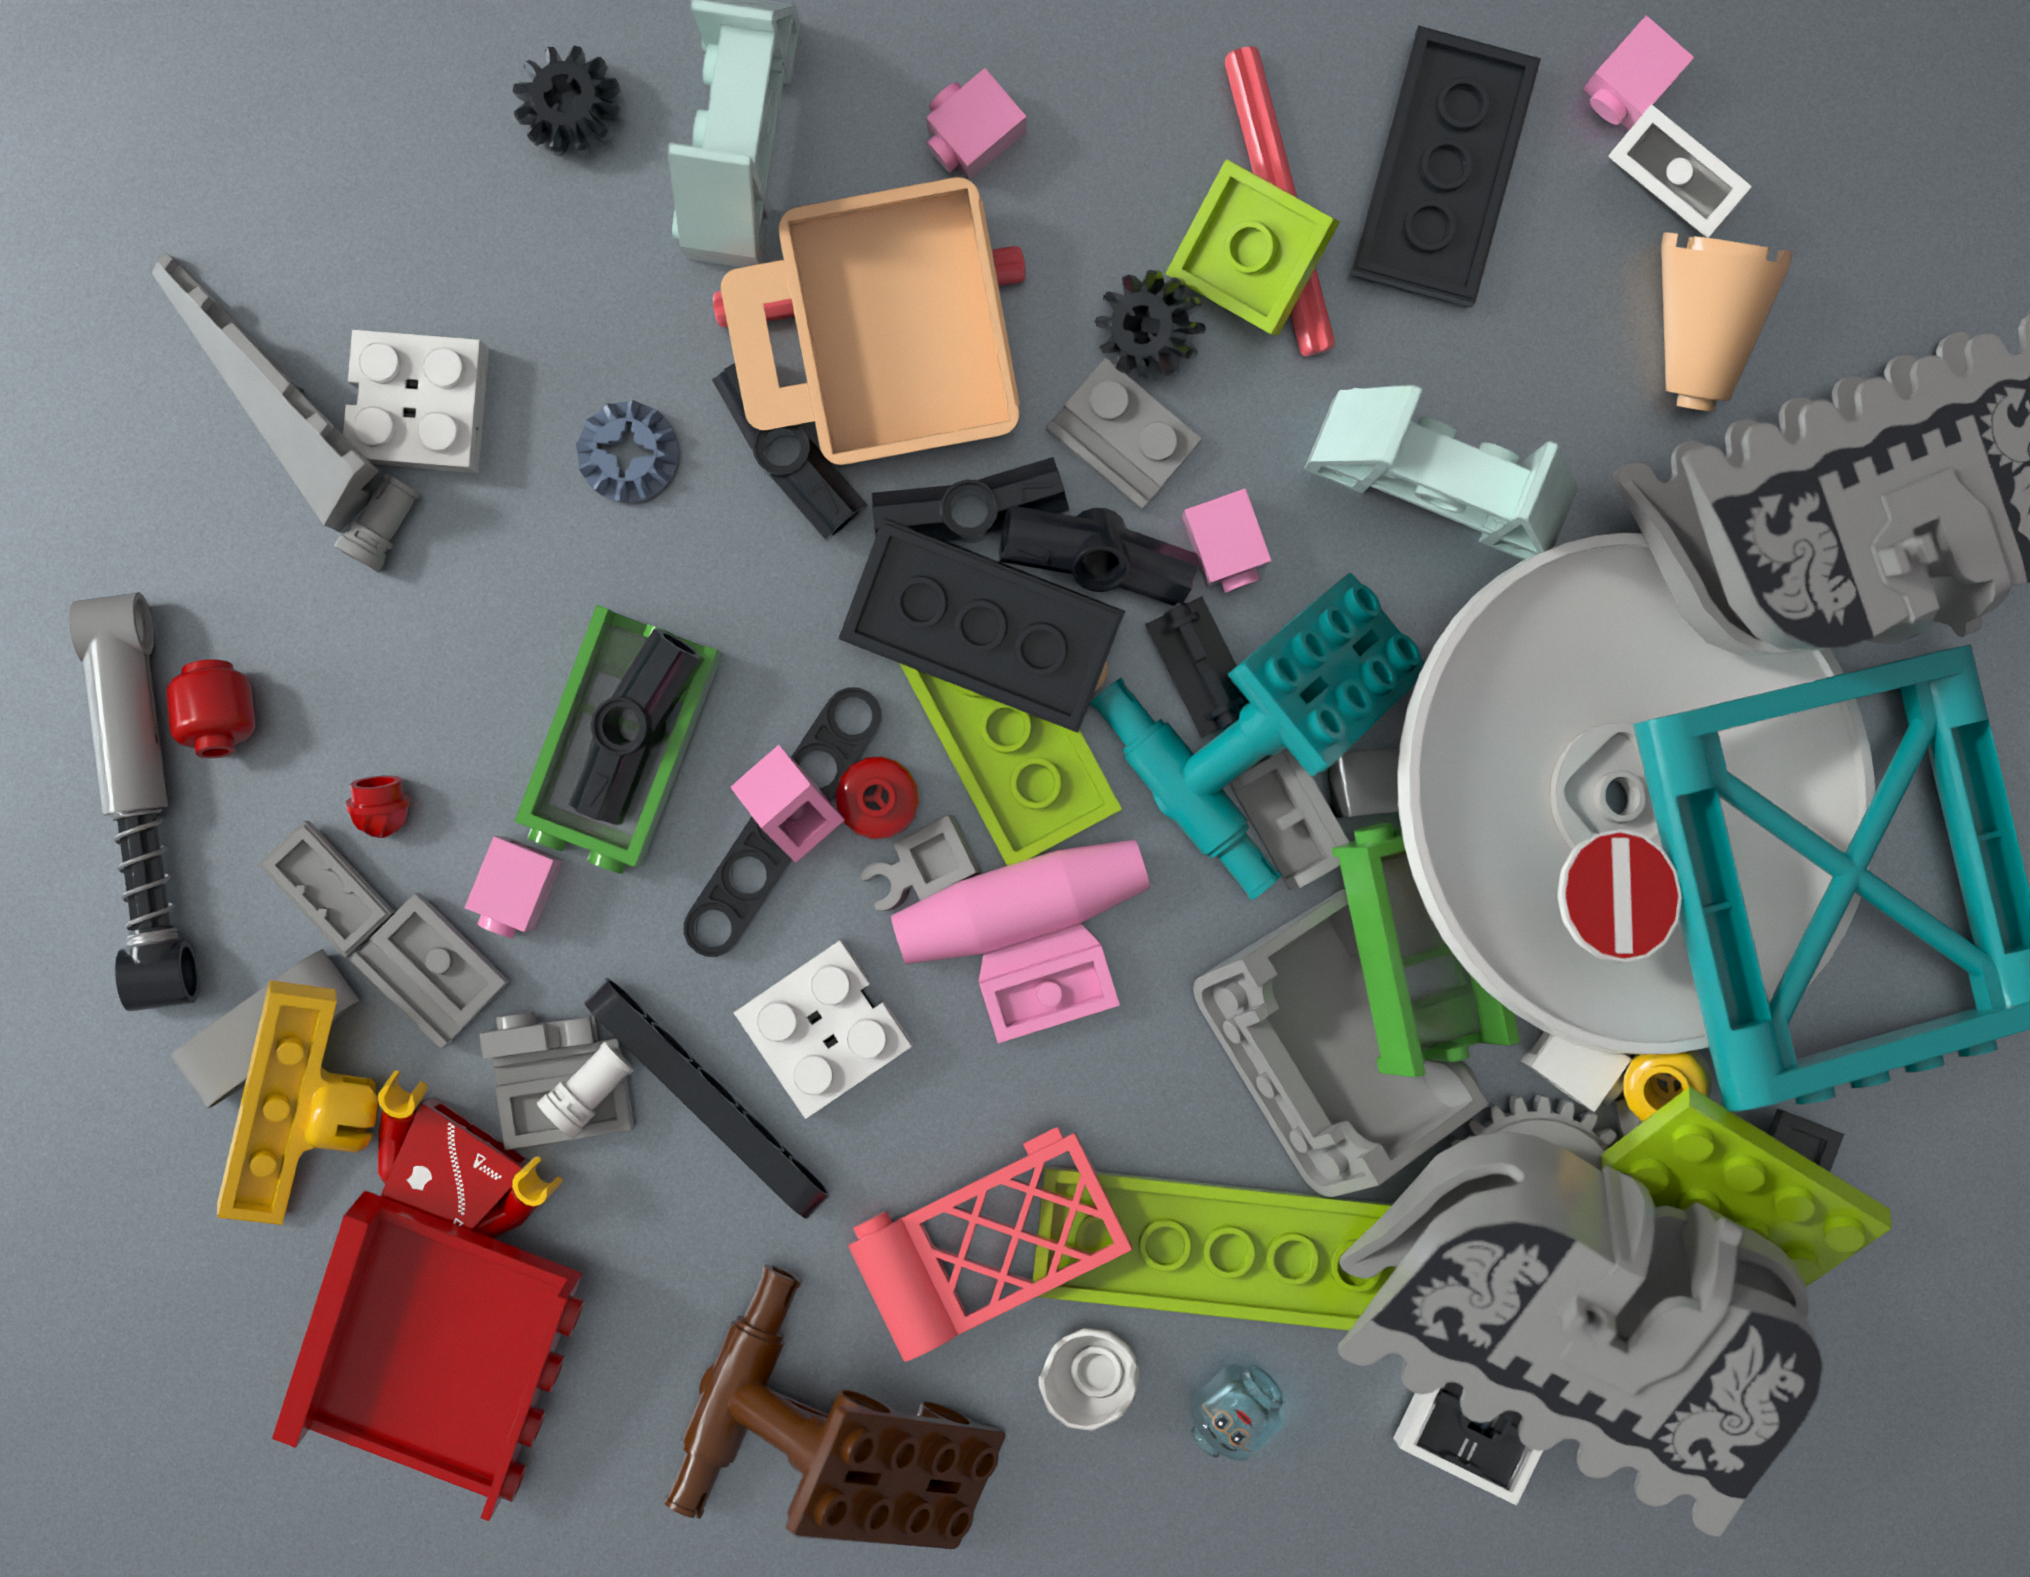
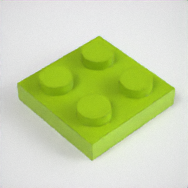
[1165,159,1340,336]

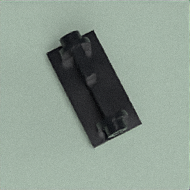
[1145,596,1249,738]

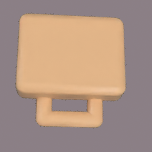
[721,177,1020,465]

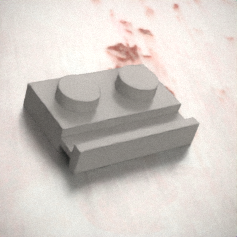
[1045,357,1202,512]
[350,893,510,1049]
[491,1038,635,1150]

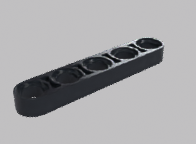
[684,687,882,957]
[584,978,830,1219]

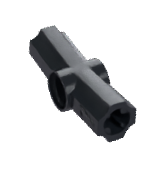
[712,363,867,541]
[872,457,1069,543]
[999,505,1198,606]
[567,629,705,825]

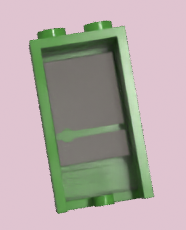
[514,605,724,874]
[1331,823,1520,1078]

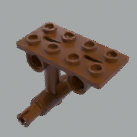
[664,1264,1006,1549]

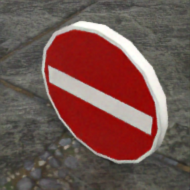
[1557,829,1682,963]

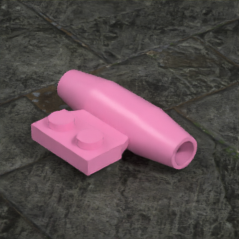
[891,839,1151,1044]

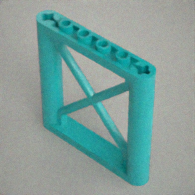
[1633,644,2030,1111]

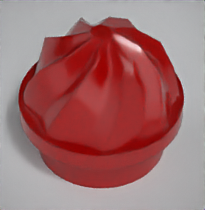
[345,775,411,838]

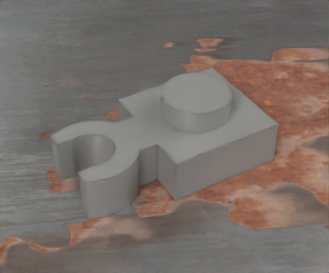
[859,815,982,911]
[479,1011,599,1059]

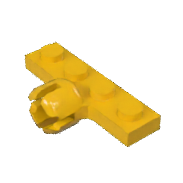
[217,980,378,1225]

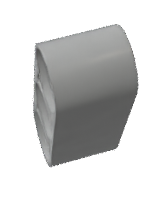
[171,949,360,1109]

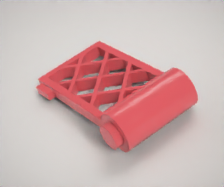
[847,1126,1133,1362]

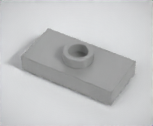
[258,821,396,958]

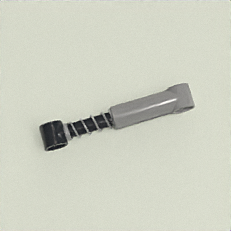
[69,592,199,1012]

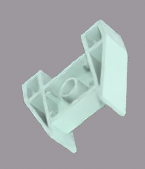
[668,0,800,268]
[1304,385,1578,560]

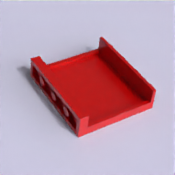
[272,1190,585,1521]

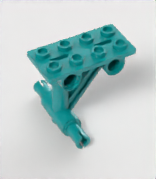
[1090,573,1425,901]

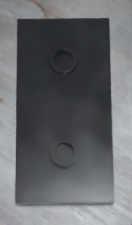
[1350,25,1541,307]
[838,518,1125,733]

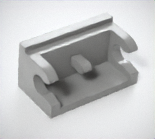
[1229,748,1350,891]

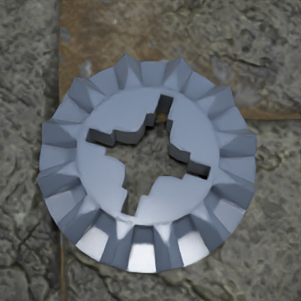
[576,400,679,503]

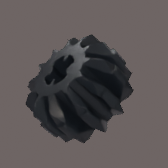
[513,45,622,157]
[1094,270,1206,380]

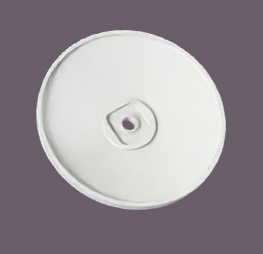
[1398,533,1875,1054]

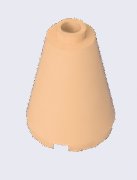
[1661,232,1793,412]

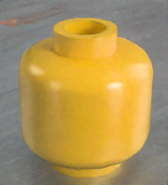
[1623,1050,1712,1122]

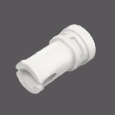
[537,1041,634,1139]

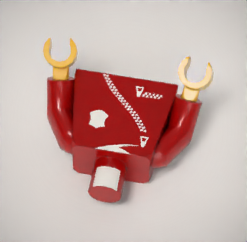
[377,1070,563,1238]

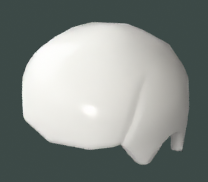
[1039,1327,1141,1431]

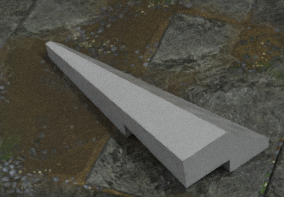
[152,253,379,532]

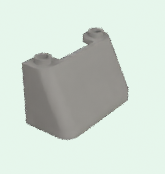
[1193,889,1489,1197]

